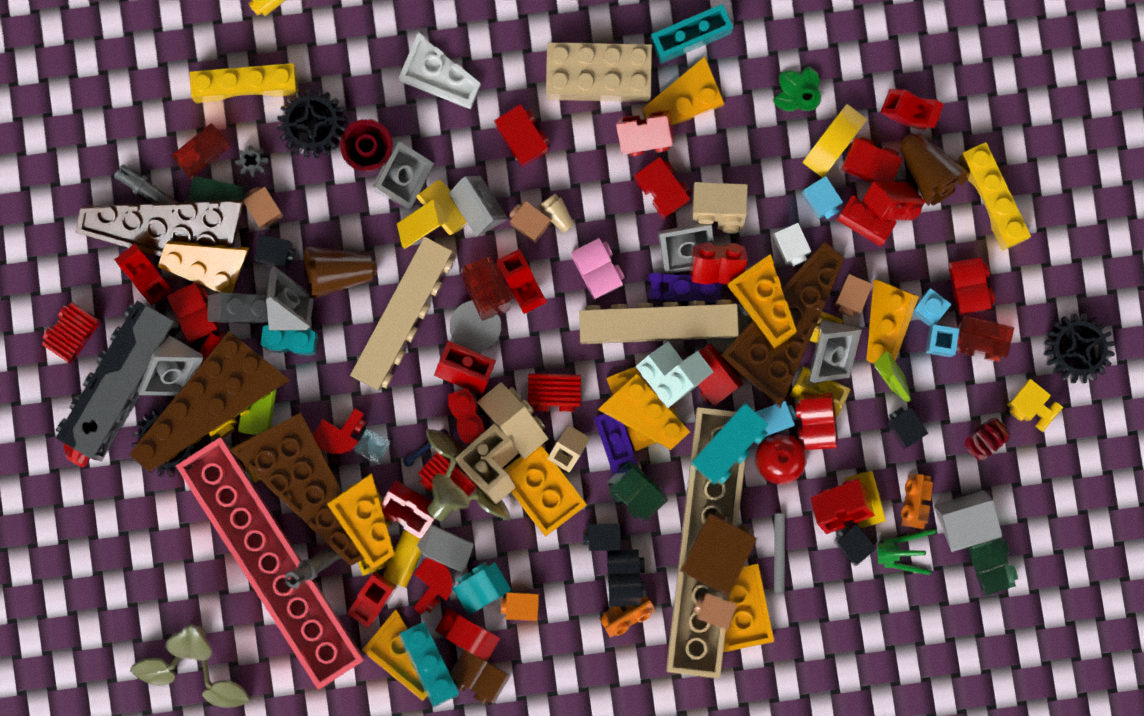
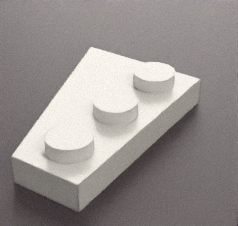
[399,32,481,109]

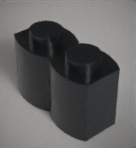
[607,549,646,607]

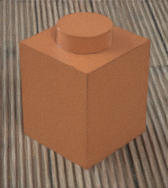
[243,187,284,230]
[509,201,551,243]
[834,274,873,317]
[694,593,737,630]

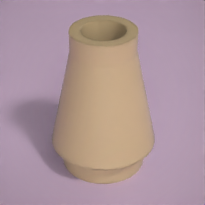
[539,193,575,233]

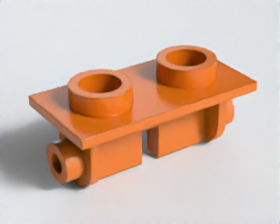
[901,474,934,529]
[599,595,655,638]

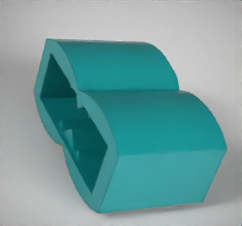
[261,325,318,356]
[453,562,511,616]

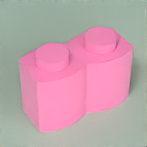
[571,238,625,300]

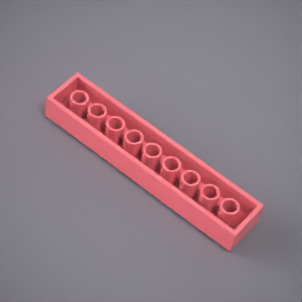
[176,437,366,690]

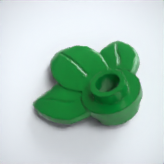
[773,67,821,112]

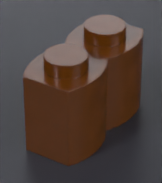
[450,649,511,705]

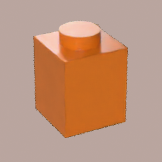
[501,593,539,621]

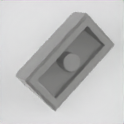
[417,524,474,572]

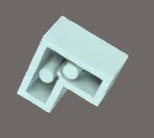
[636,342,713,408]

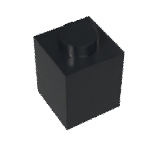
[254,234,296,269]
[886,407,929,449]
[583,524,621,551]
[834,524,877,566]

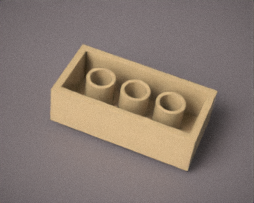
[546,43,652,102]

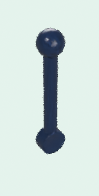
[403,429,449,467]

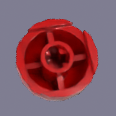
[755,433,807,485]

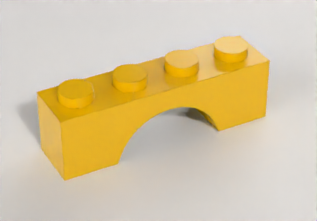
[189,63,299,103]
[958,142,1031,251]

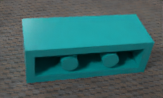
[650,4,733,64]
[690,403,769,485]
[399,622,459,708]

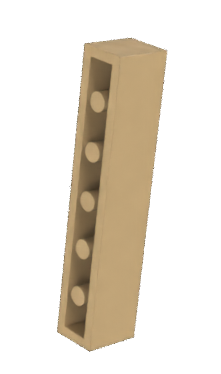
[350,237,455,392]
[579,300,738,344]

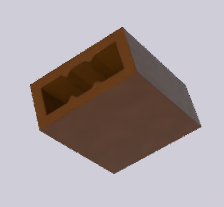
[680,512,758,596]

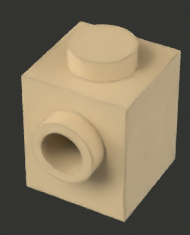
[547,425,591,473]

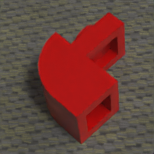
[880,89,944,131]
[114,244,172,305]
[496,249,547,314]
[313,408,366,455]
[414,557,453,615]
[347,572,397,628]
[435,608,500,661]

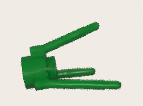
[877,529,936,575]

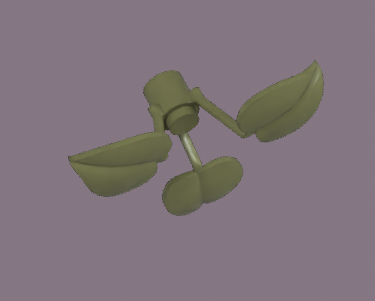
[425,429,511,521]
[130,624,251,708]

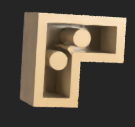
[692,182,747,233]
[477,382,548,459]
[455,423,519,504]

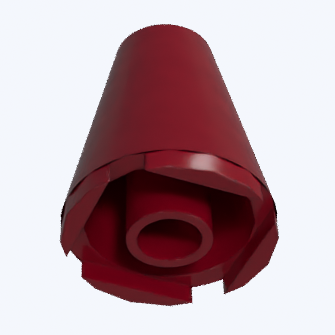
[340,119,393,172]

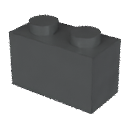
[208,293,268,324]

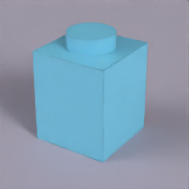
[802,176,843,220]
[913,288,951,327]
[925,324,959,357]
[755,401,797,437]

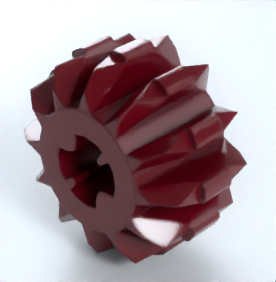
[964,418,1010,460]

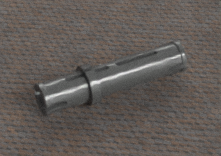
[114,164,178,203]
[285,546,342,588]

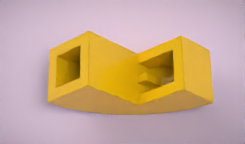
[802,104,868,178]

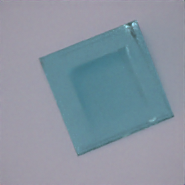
[354,429,391,465]

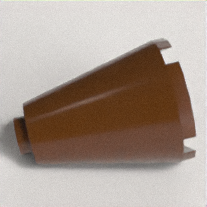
[900,133,970,206]
[304,246,377,299]

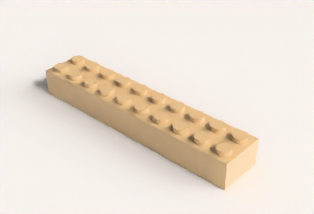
[666,407,745,678]

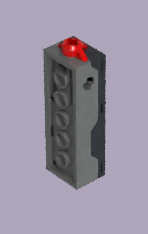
[56,300,181,467]

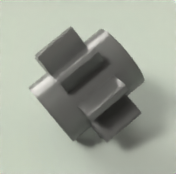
[235,145,269,179]

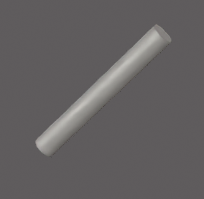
[774,514,785,593]

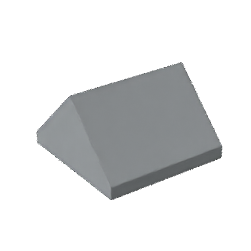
[372,140,434,209]
[448,176,508,237]
[658,224,714,274]
[266,266,313,330]
[810,320,862,383]
[137,336,203,396]
[934,490,1002,552]

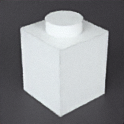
[772,223,811,266]

